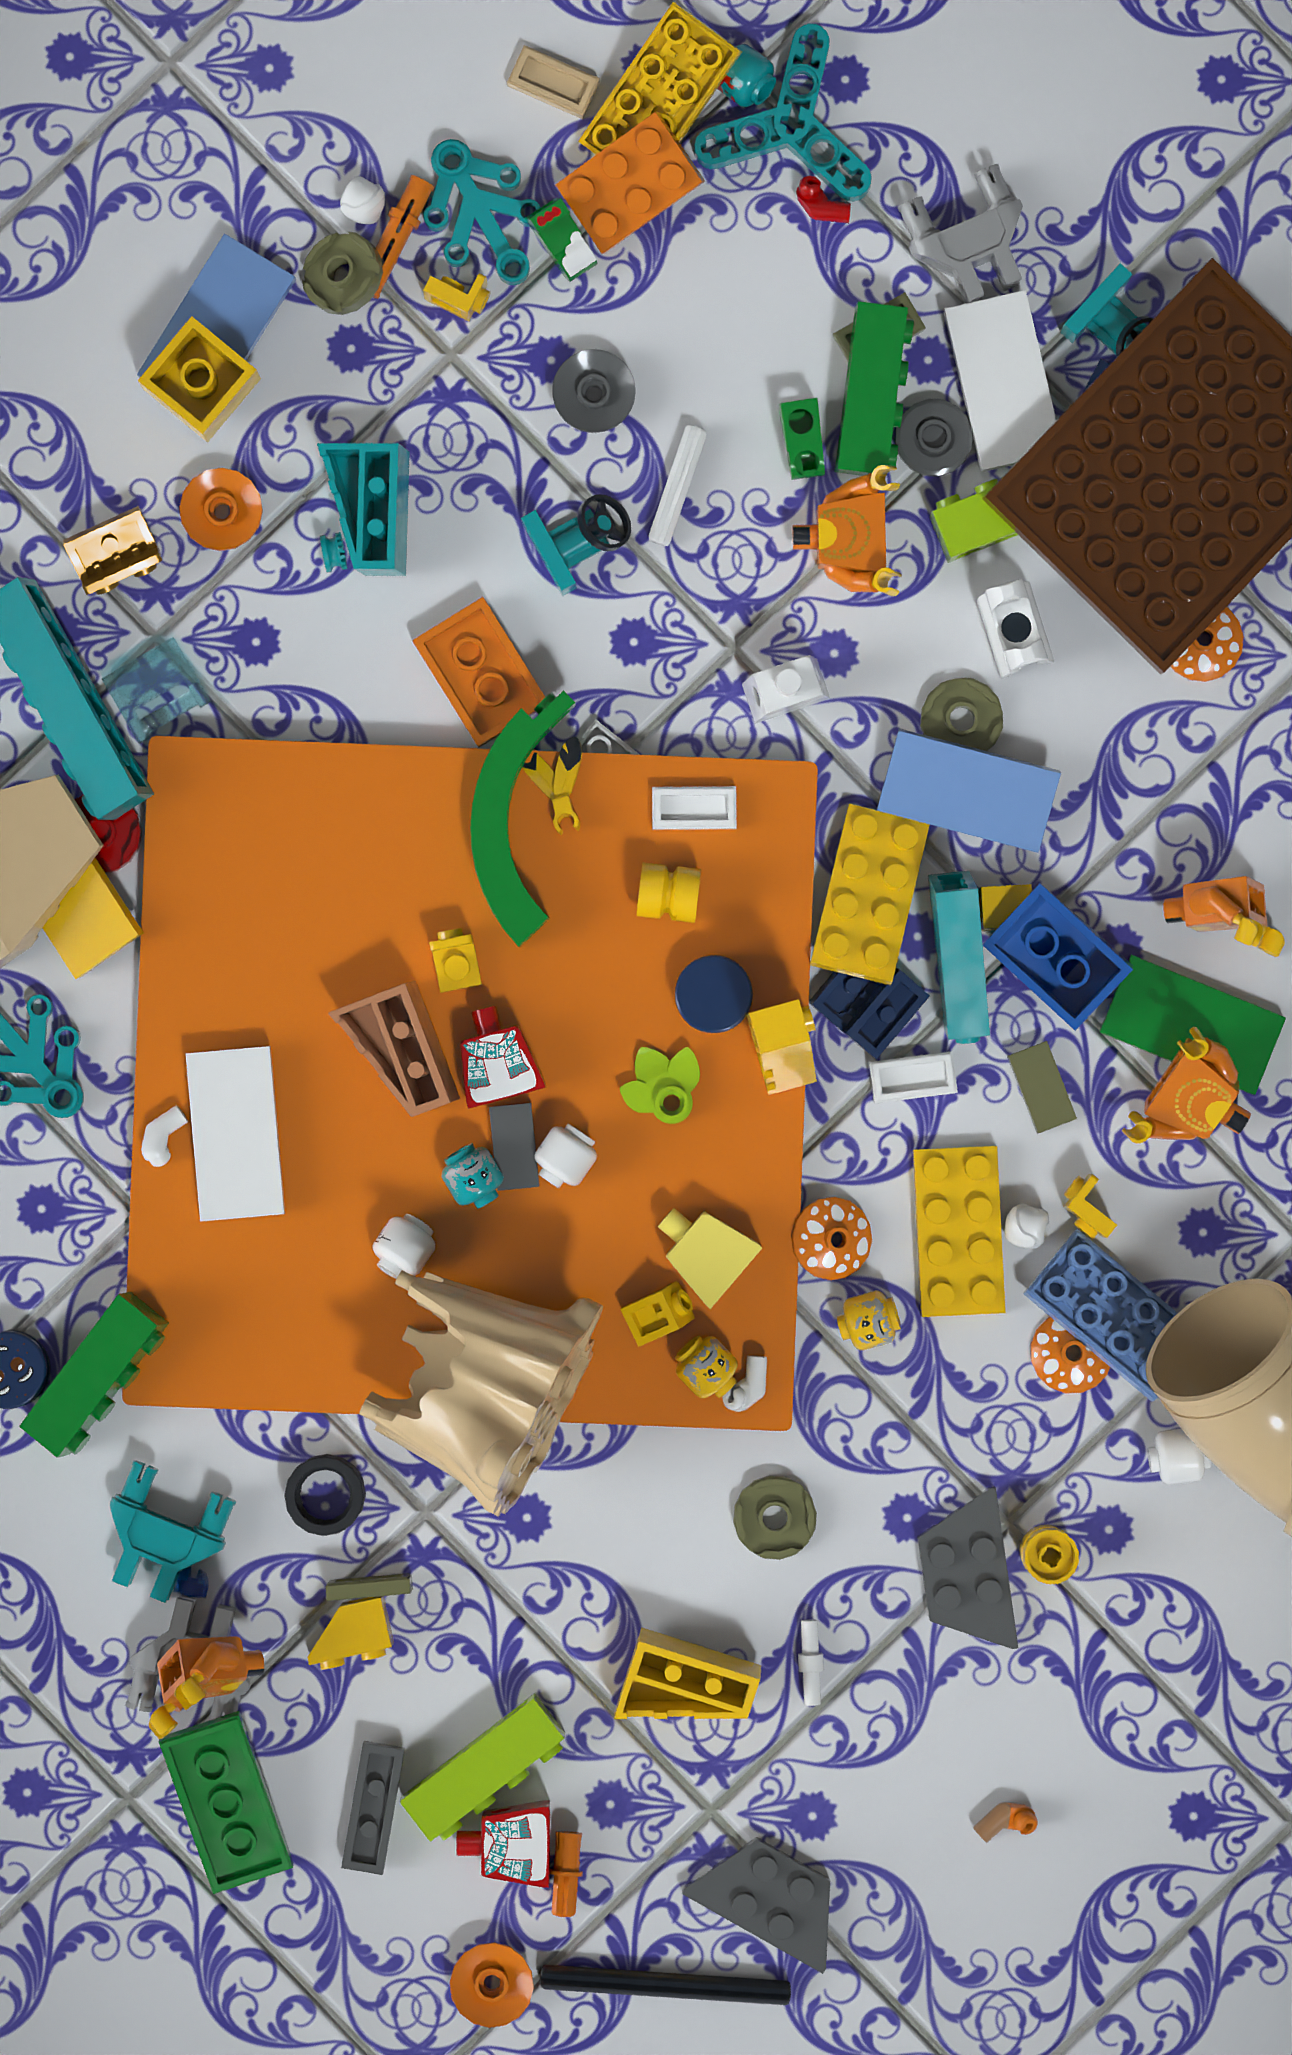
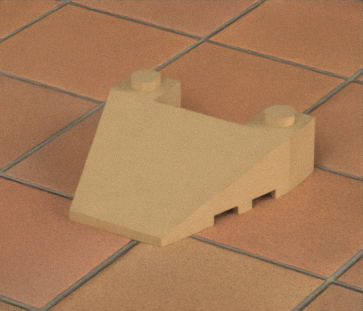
[0,774,103,968]

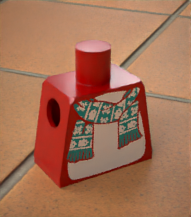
[461,1006,547,1109]
[456,1800,550,1888]

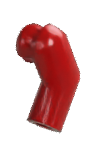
[796,176,851,224]

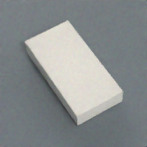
[652,786,737,830]
[869,1051,958,1104]

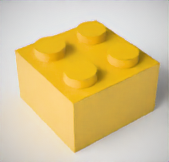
[138,316,261,443]

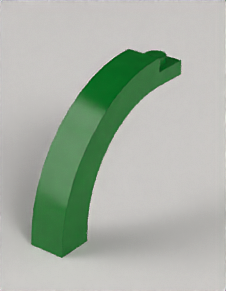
[470,690,576,948]

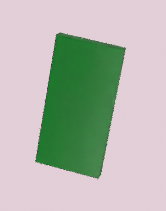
[1099,955,1286,1095]
[158,1711,293,1894]

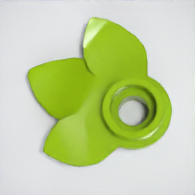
[619,1047,700,1124]

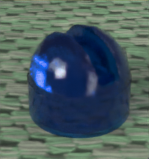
[173,1566,209,1599]

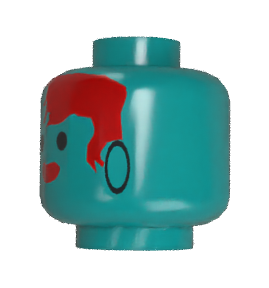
[717,44,776,107]

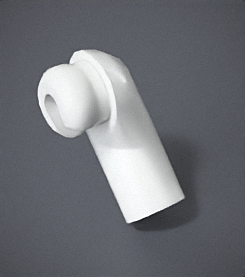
[141,1105,188,1167]
[722,1356,767,1412]

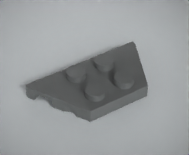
[917,1486,1018,1649]
[682,1837,830,1974]

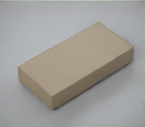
[507,45,600,119]

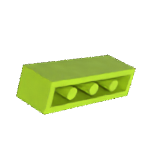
[929,479,1018,563]
[400,1693,565,1842]

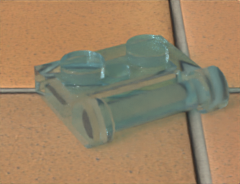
[102,637,211,744]

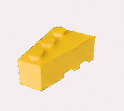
[746,999,817,1095]
[614,1627,761,1719]

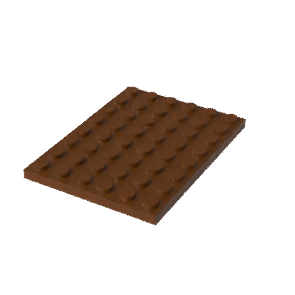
[982,258,1292,674]

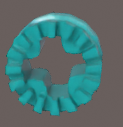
[320,532,347,573]

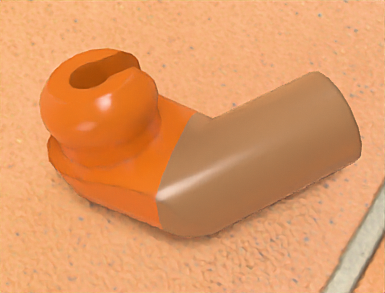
[973,1802,1038,1843]

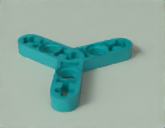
[694,23,872,202]

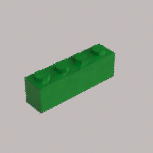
[834,301,914,476]
[19,1292,169,1458]

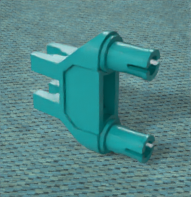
[110,1460,236,1603]

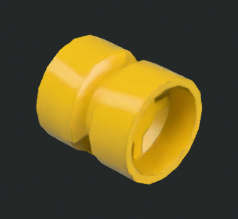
[636,862,701,923]
[1019,1525,1079,1584]

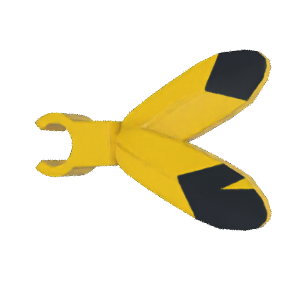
[522,736,583,835]

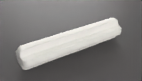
[649,425,707,546]

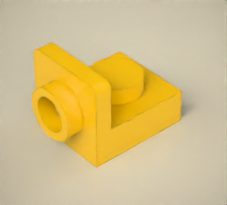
[423,273,491,322]
[429,928,482,993]
[620,1281,695,1347]

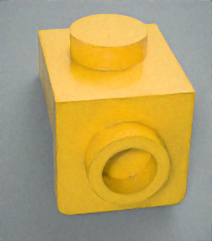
[1063,1174,1117,1239]

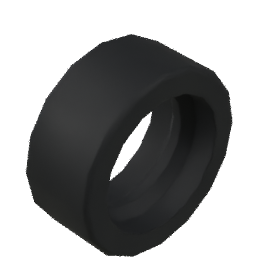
[284,1454,366,1536]

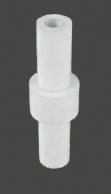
[798,1619,824,1706]

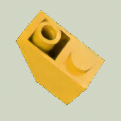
[307,1596,394,1670]

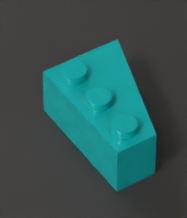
[317,443,410,576]

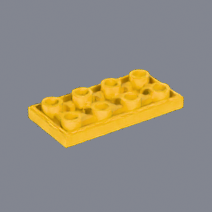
[578,2,742,154]
[42,858,144,979]

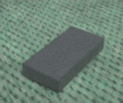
[489,1103,540,1191]

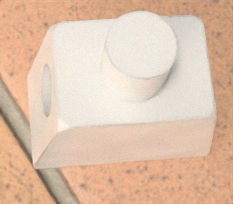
[742,655,830,724]

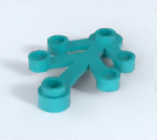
[424,139,540,285]
[0,994,84,1118]

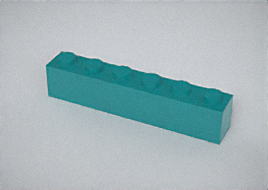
[0,577,154,820]

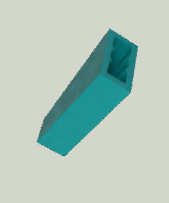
[928,871,990,1044]

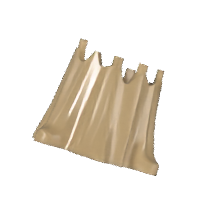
[359,1270,603,1517]

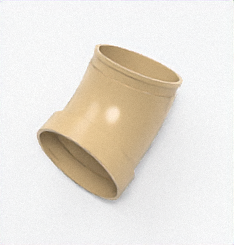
[1146,1279,1292,1537]

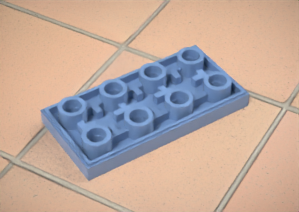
[137,233,296,378]
[877,728,1061,853]
[1023,1229,1178,1402]

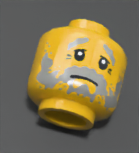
[837,1290,901,1351]
[675,1335,738,1398]

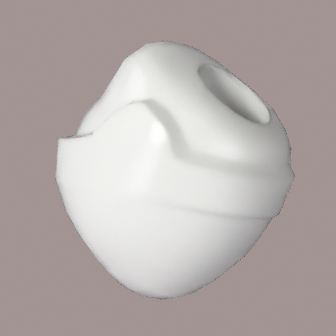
[340,176,385,224]
[1005,1203,1049,1249]

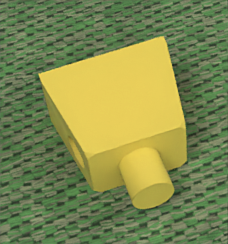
[658,1208,762,1309]

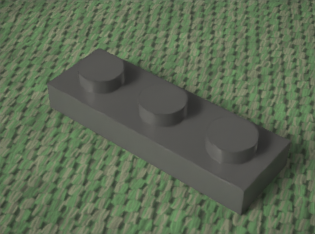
[341,1741,405,1875]

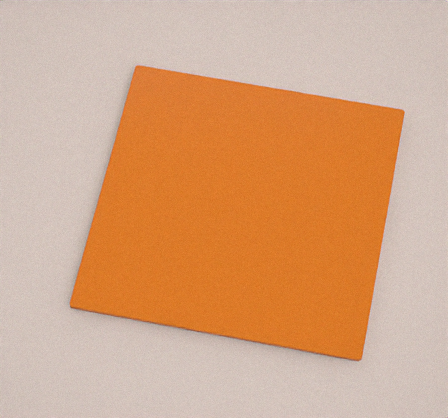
[122,736,818,1431]

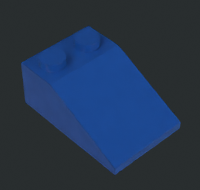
[983,883,1133,1031]

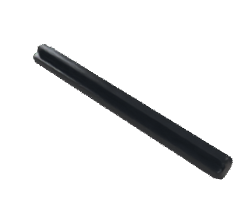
[541,1965,791,2005]

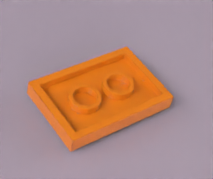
[555,111,705,254]
[412,597,545,748]

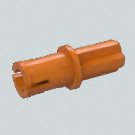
[550,1831,583,1917]

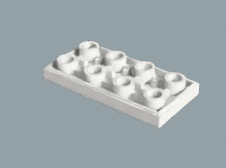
[944,290,1056,472]
[186,1046,285,1221]

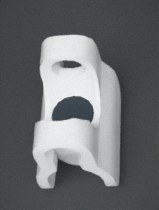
[977,578,1054,679]

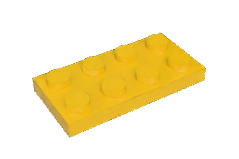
[810,804,930,985]
[913,1146,1006,1317]

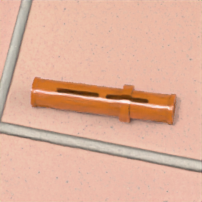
[373,175,434,299]

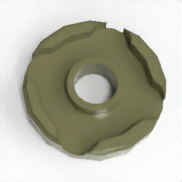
[302,232,383,315]
[920,678,1003,751]
[733,1475,817,1560]

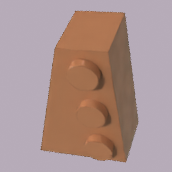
[328,981,460,1117]

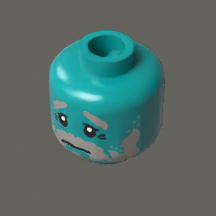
[441,1143,504,1209]

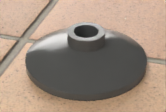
[552,349,636,433]

